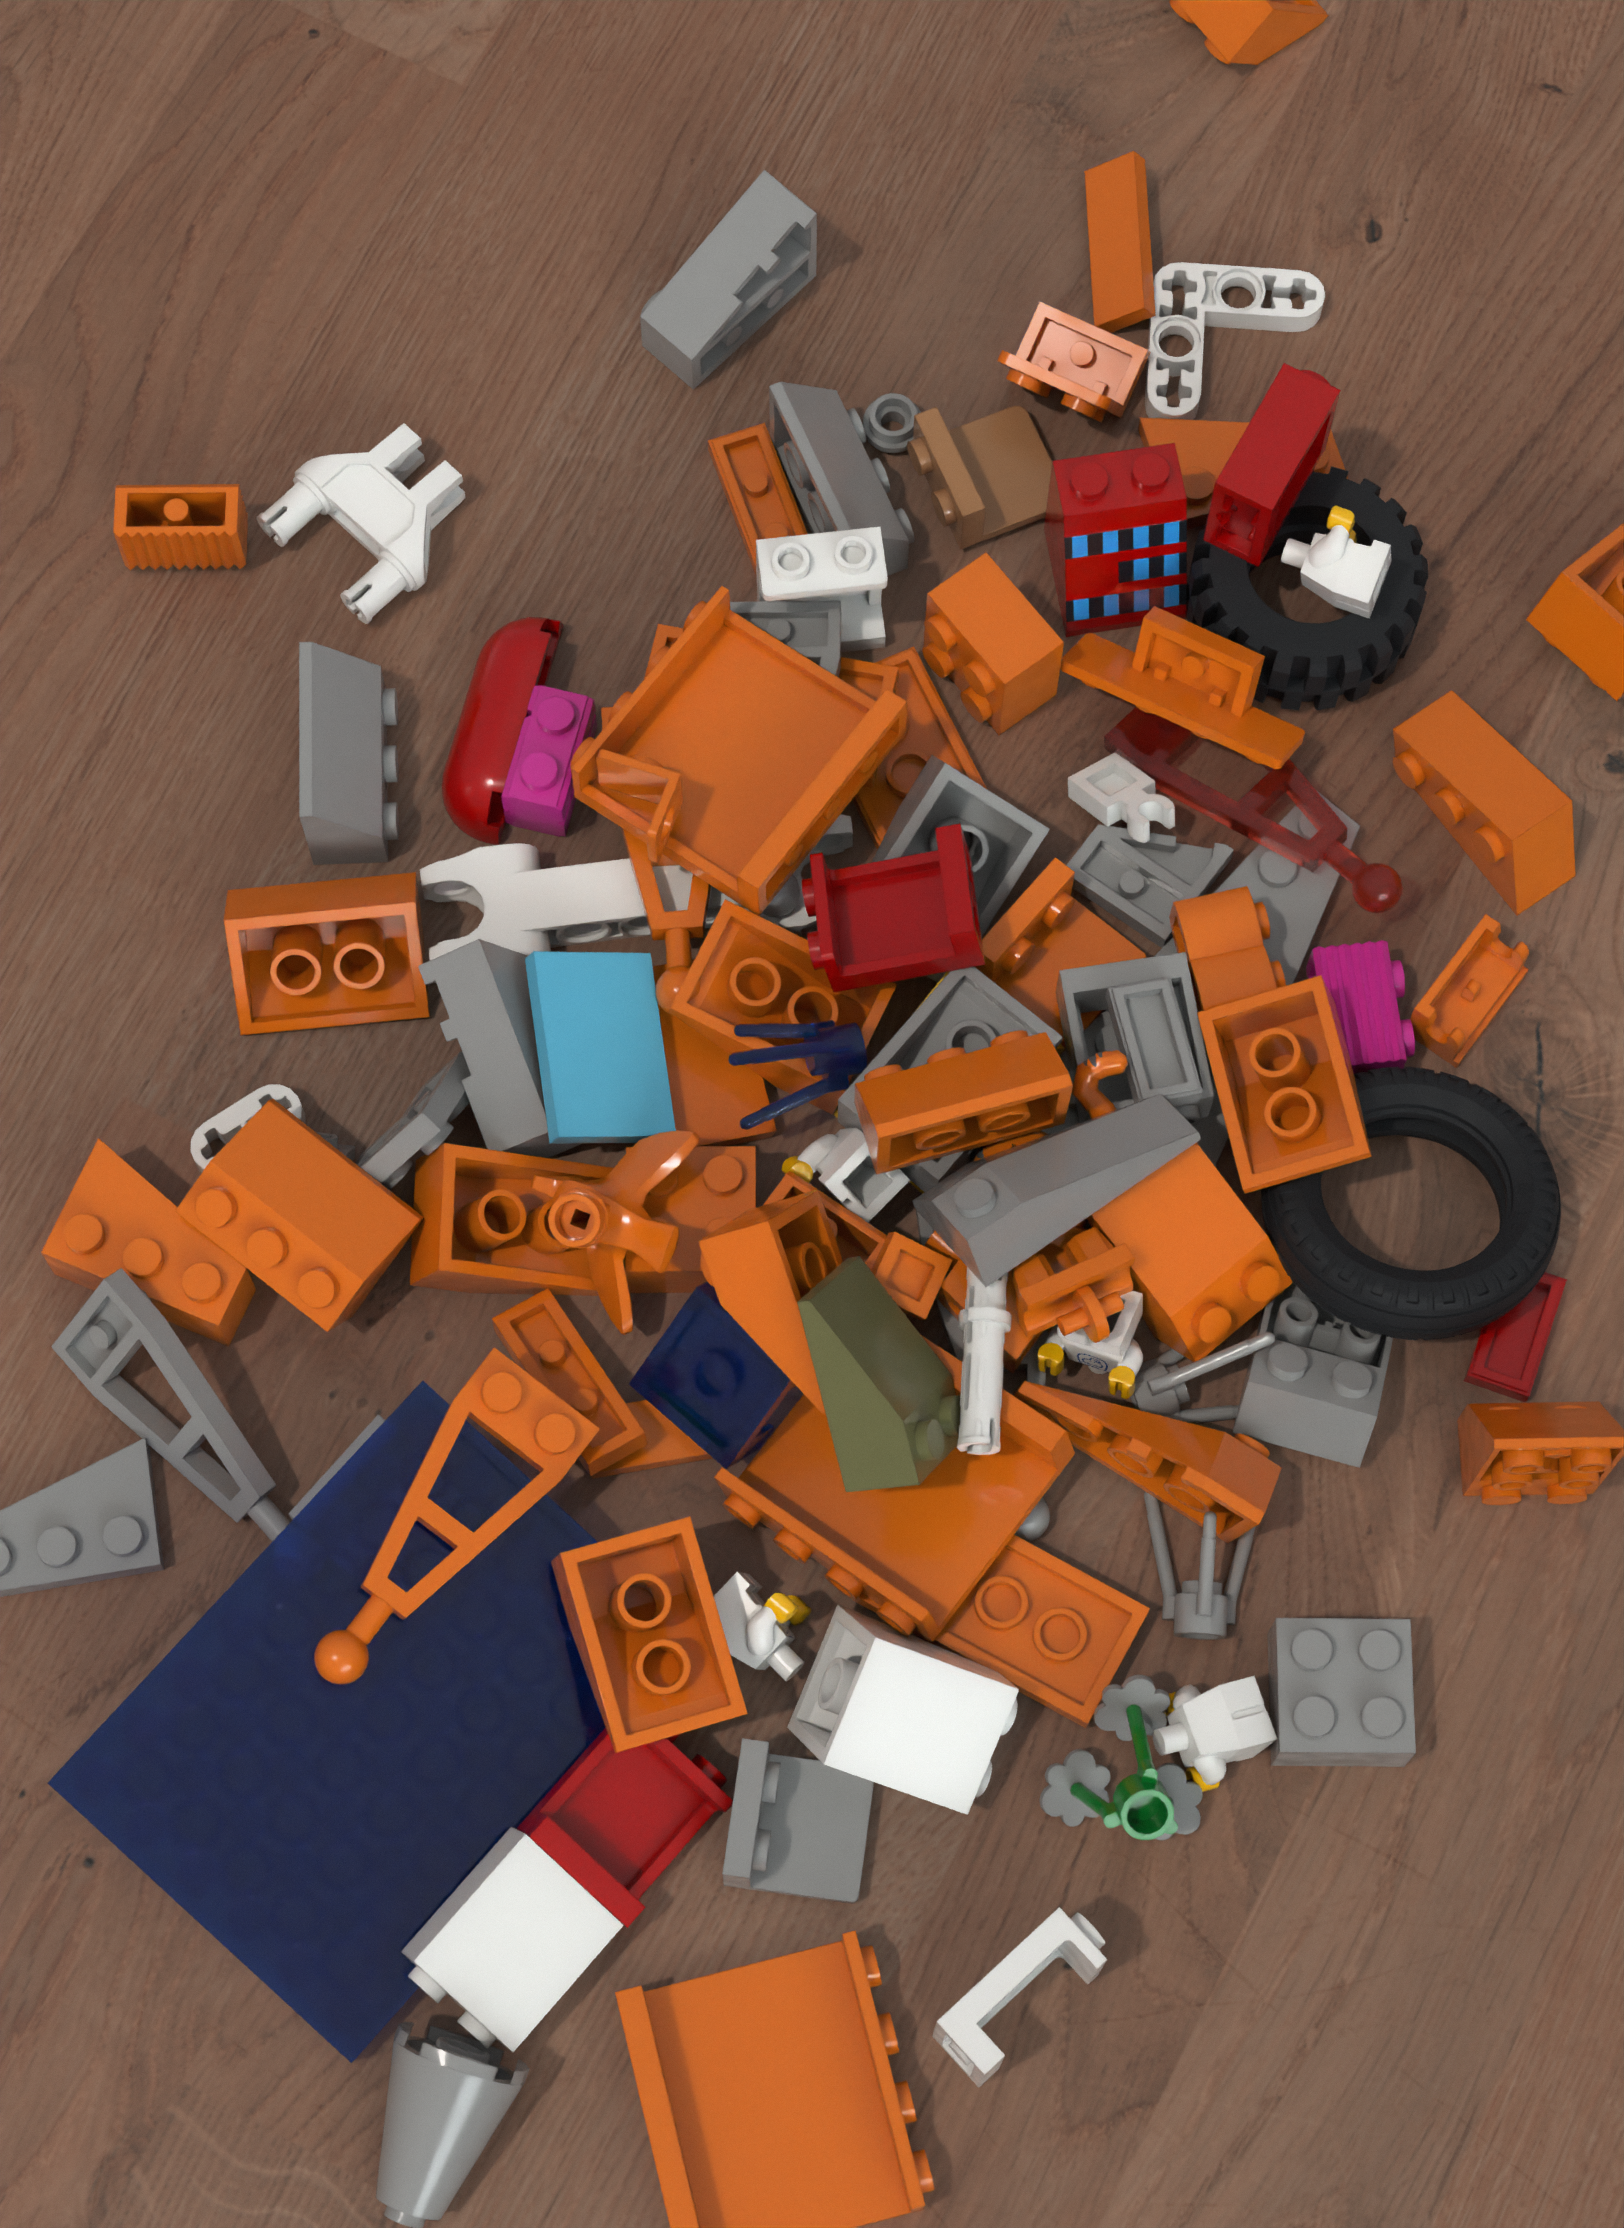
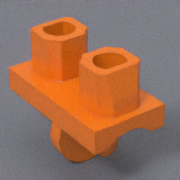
[1012,1227,1135,1343]

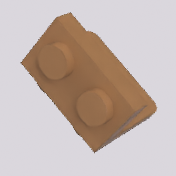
[907,406,1052,550]

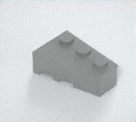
[418,939,583,1158]

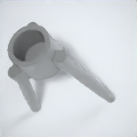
[1130,1332,1275,1423]
[1144,1492,1256,1640]

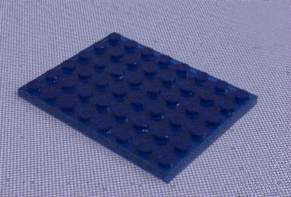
[48,1381,606,2063]

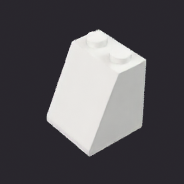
[787,1605,1019,1815]

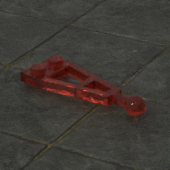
[1104,707,1403,913]

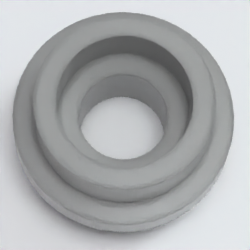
[863,393,921,453]

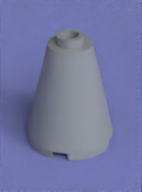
[375,2022,530,2228]

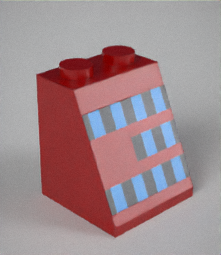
[1044,443,1187,637]

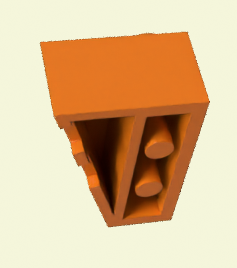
[1393,690,1576,916]
[41,1138,256,1346]

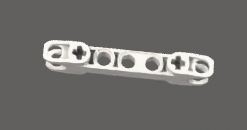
[420,814,853,960]

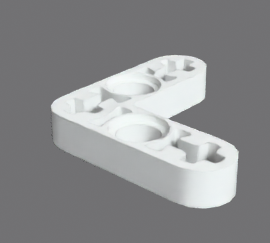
[1145,262,1325,420]

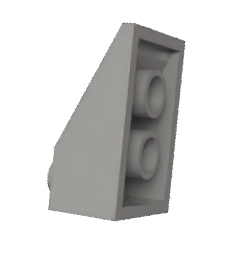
[871,755,1050,983]
[838,967,1063,1192]

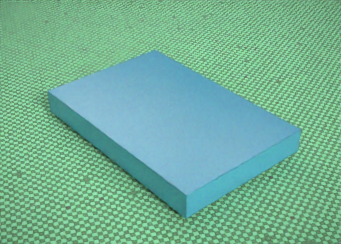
[525,951,676,1144]

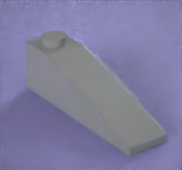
[912,1094,1201,1287]

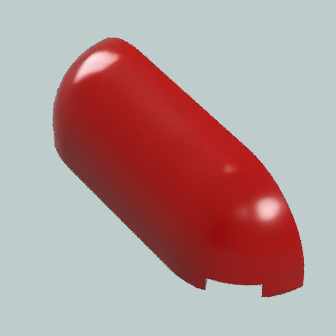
[442,617,563,845]

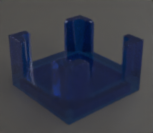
[629,1282,796,1469]

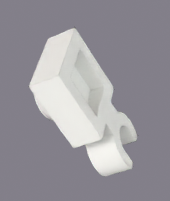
[1068,752,1175,843]

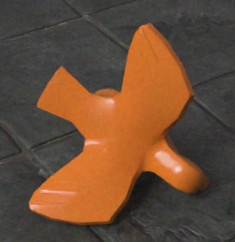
[530,1130,700,1335]

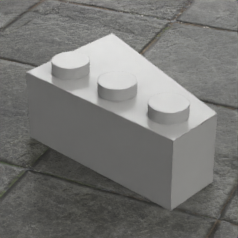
[640,170,817,390]

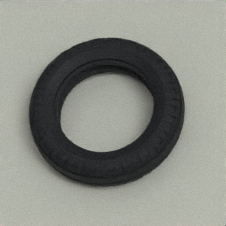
[1261,1067,1561,1340]

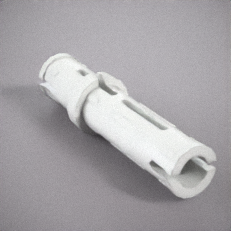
[957,1267,1012,1455]

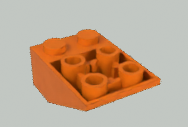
[1457,1401,1624,1505]

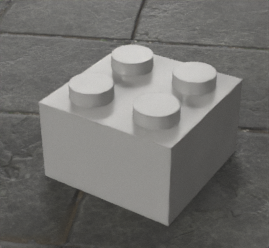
[1267,1618,1416,1767]

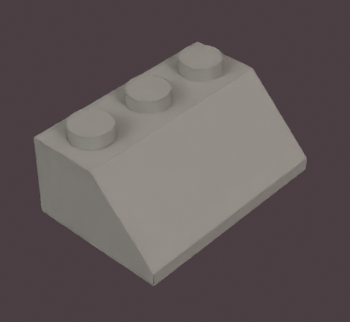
[769,382,915,576]
[299,642,399,865]

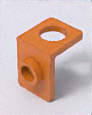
[596,749,683,863]

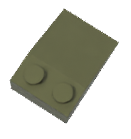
[797,1256,961,1492]

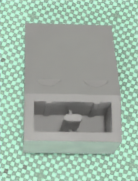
[1232,1279,1393,1468]

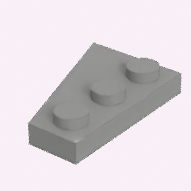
[0,1438,164,1597]

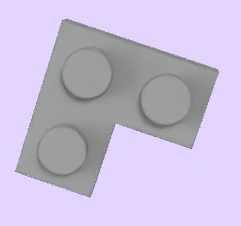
[356,1051,471,1190]

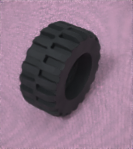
[1187,466,1429,711]

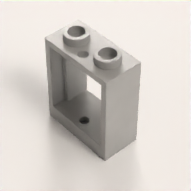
[1055,952,1214,1126]

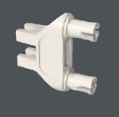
[256,423,466,624]

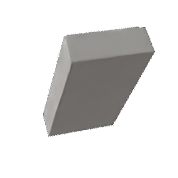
[1105,976,1203,1106]

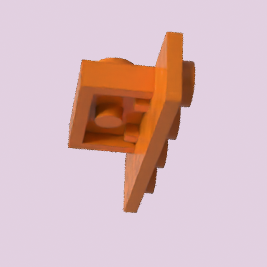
[1060,606,1305,769]

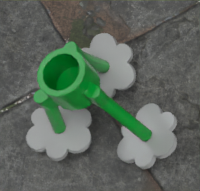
[1039,1675,1203,1840]

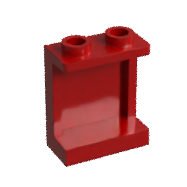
[802,823,985,993]
[516,1728,733,1928]

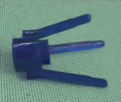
[729,1020,867,1130]

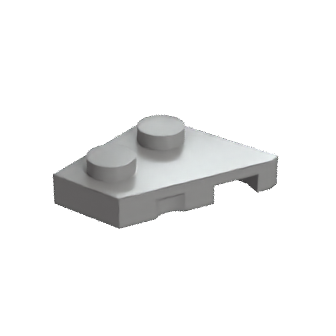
[1066,824,1234,948]

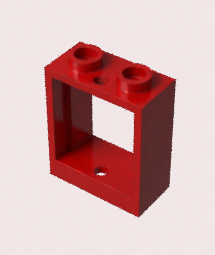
[1203,363,1341,567]

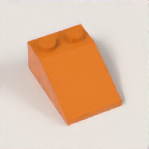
[1526,523,1624,701]
[669,899,897,1115]
[1197,975,1372,1194]
[1087,1142,1293,1362]
[410,1143,613,1296]
[698,1189,843,1414]
[551,1516,748,1753]

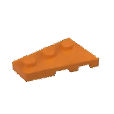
[1138,417,1348,529]

